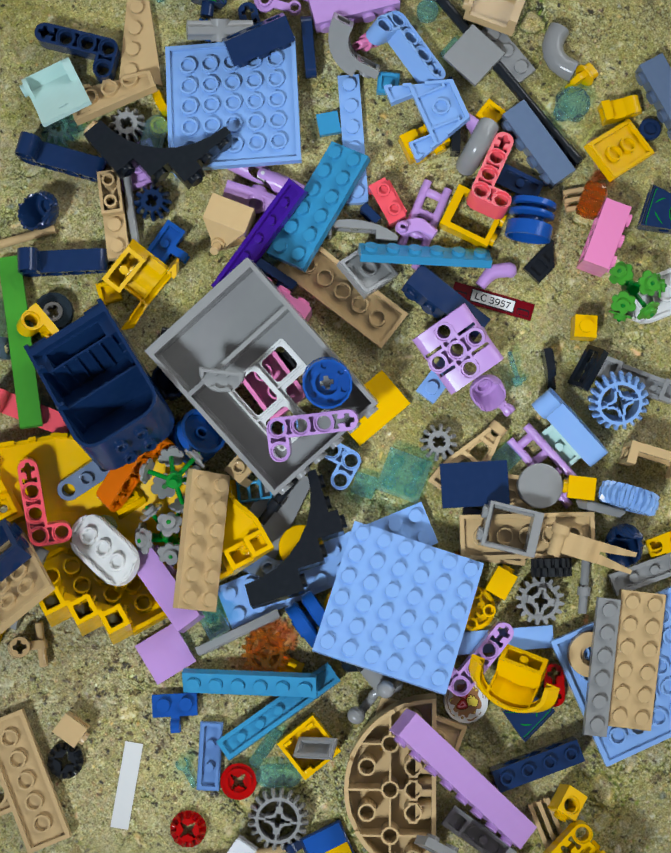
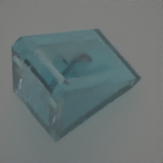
[200,603,231,641]

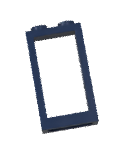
[0,518,32,582]

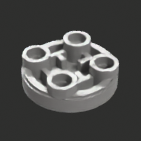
[516,463,563,508]

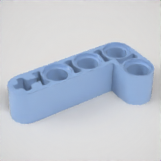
[366,10,446,84]
[532,388,608,467]
[282,420,361,491]

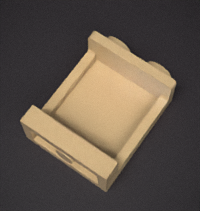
[462,0,526,36]
[618,440,671,479]

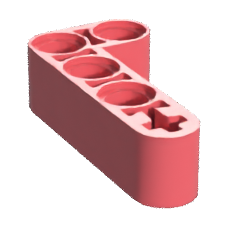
[466,132,514,220]
[0,388,69,433]
[17,457,72,547]

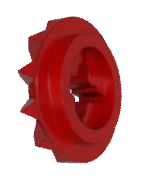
[220,763,257,800]
[170,810,206,848]

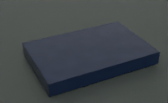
[439,460,510,509]

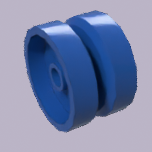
[169,409,225,466]
[285,590,325,648]

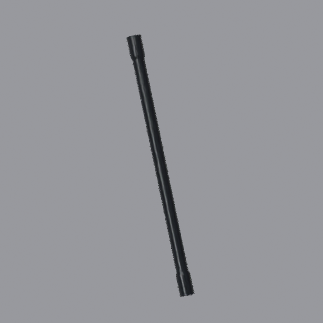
[433,0,584,167]

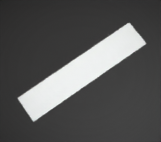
[110,741,143,830]

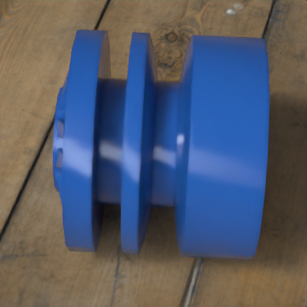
[505,195,557,244]
[302,357,352,409]

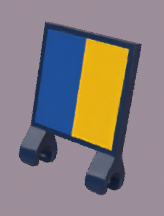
[285,819,354,853]

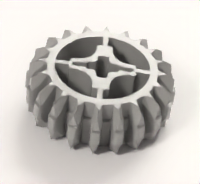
[248,787,309,850]

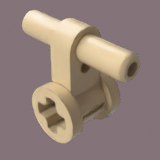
[7,622,49,668]

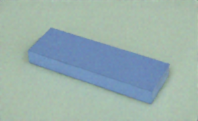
[196,720,223,791]

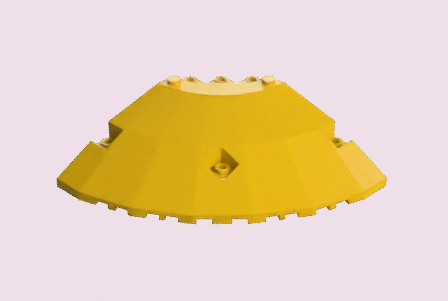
[0,432,274,645]

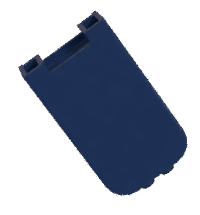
[23,298,174,470]

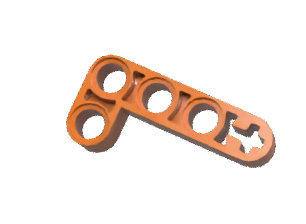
[96,437,175,512]

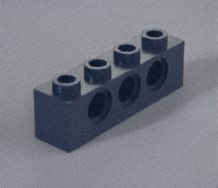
[489,736,585,793]

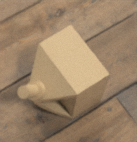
[203,193,257,255]

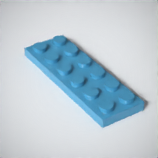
[266,141,371,272]

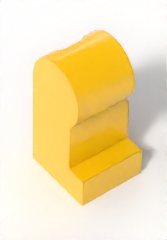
[597,95,642,126]
[644,530,671,557]

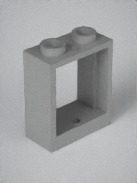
[476,500,545,558]

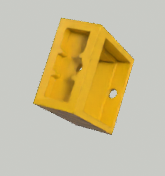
[438,184,507,249]

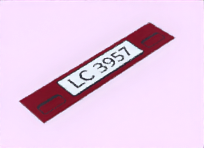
[453,282,535,321]

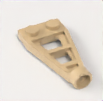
[428,420,507,508]

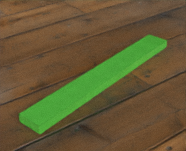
[0,255,43,429]

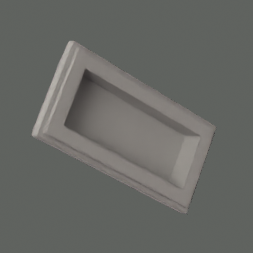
[576,499,626,518]
[292,736,338,760]

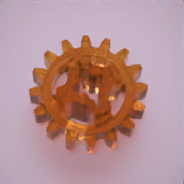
[241,627,291,672]

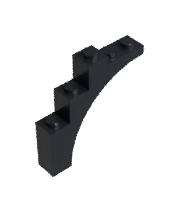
[84,120,234,189]
[245,469,347,609]

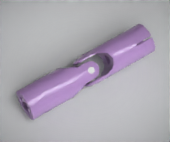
[227,166,306,194]

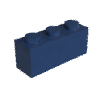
[222,13,296,68]

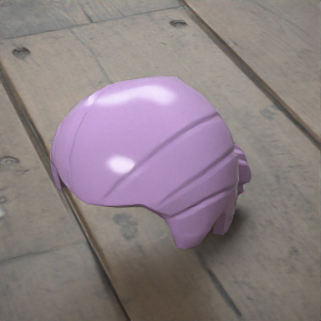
[470,374,516,417]

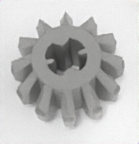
[109,106,147,143]
[419,423,457,461]

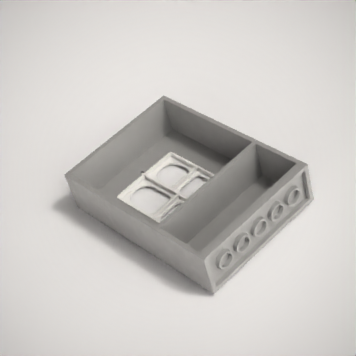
[144,257,379,496]

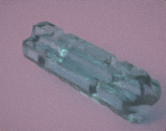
[249,728,283,768]

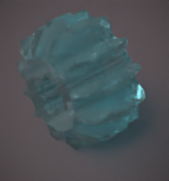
[40,115,78,147]

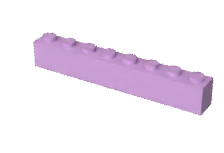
[389,708,537,849]

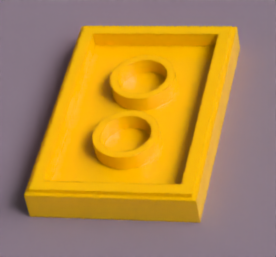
[583,119,655,182]
[347,370,411,447]

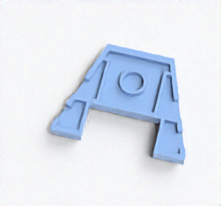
[384,79,470,163]

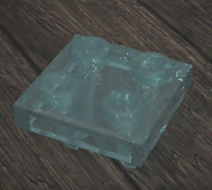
[375,447,432,504]

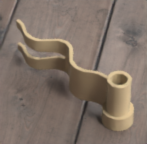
[546,522,637,574]

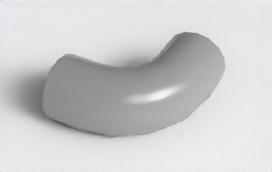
[542,22,579,82]
[455,117,499,176]

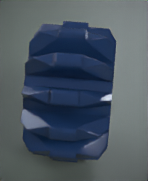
[134,184,172,222]

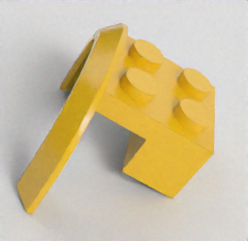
[102,239,179,330]
[469,644,560,713]

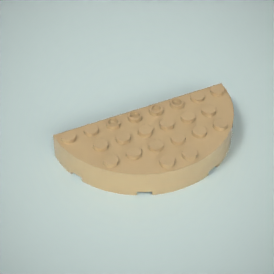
[344,693,437,853]

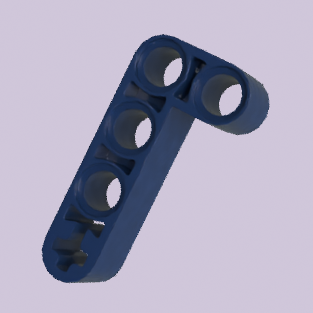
[35,22,121,84]
[15,131,107,183]
[17,247,108,277]

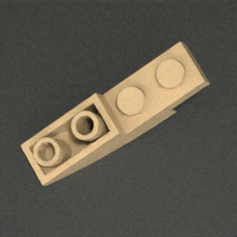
[97,170,130,261]

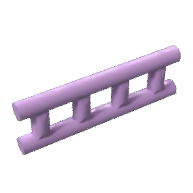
[397,179,452,270]
[507,423,577,509]

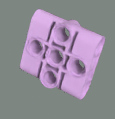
[412,303,504,395]

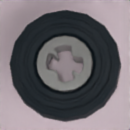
[36,292,74,330]

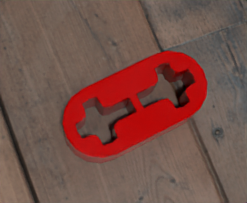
[543,663,565,707]

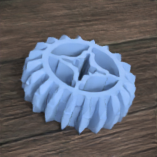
[588,370,649,430]
[598,480,660,516]

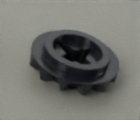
[47,742,84,779]

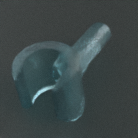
[175,757,197,788]

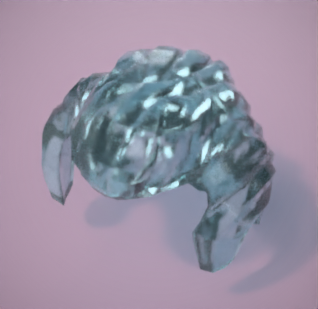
[552,86,590,123]

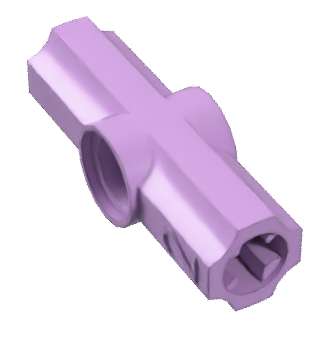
[223,180,276,214]

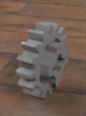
[515,577,565,625]

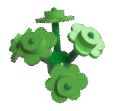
[608,261,667,322]

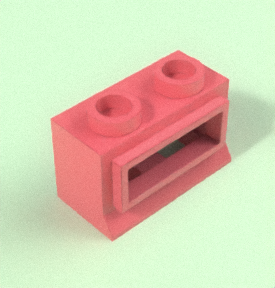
[368,177,407,230]

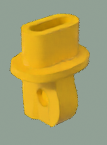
[565,62,598,92]

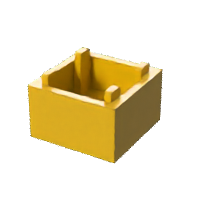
[277,712,341,780]

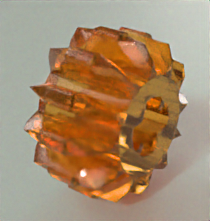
[576,180,607,220]

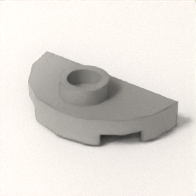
[199,367,246,393]

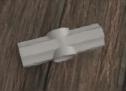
[186,18,253,42]

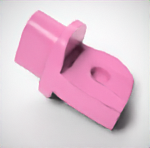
[352,32,380,52]

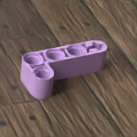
[266,409,359,462]
[448,621,514,697]

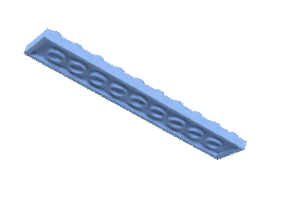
[218,502,438,629]

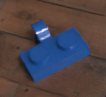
[147,220,190,264]
[152,693,198,733]

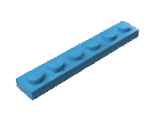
[358,242,493,268]
[216,662,341,761]
[182,668,318,698]

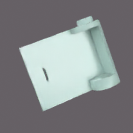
[19,57,92,127]

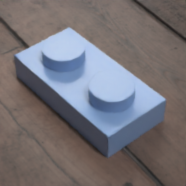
[416,357,455,404]

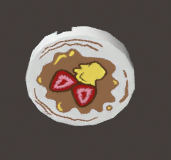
[443,679,489,723]

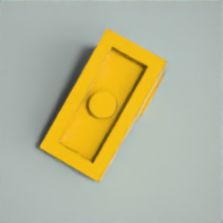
[16,303,60,339]

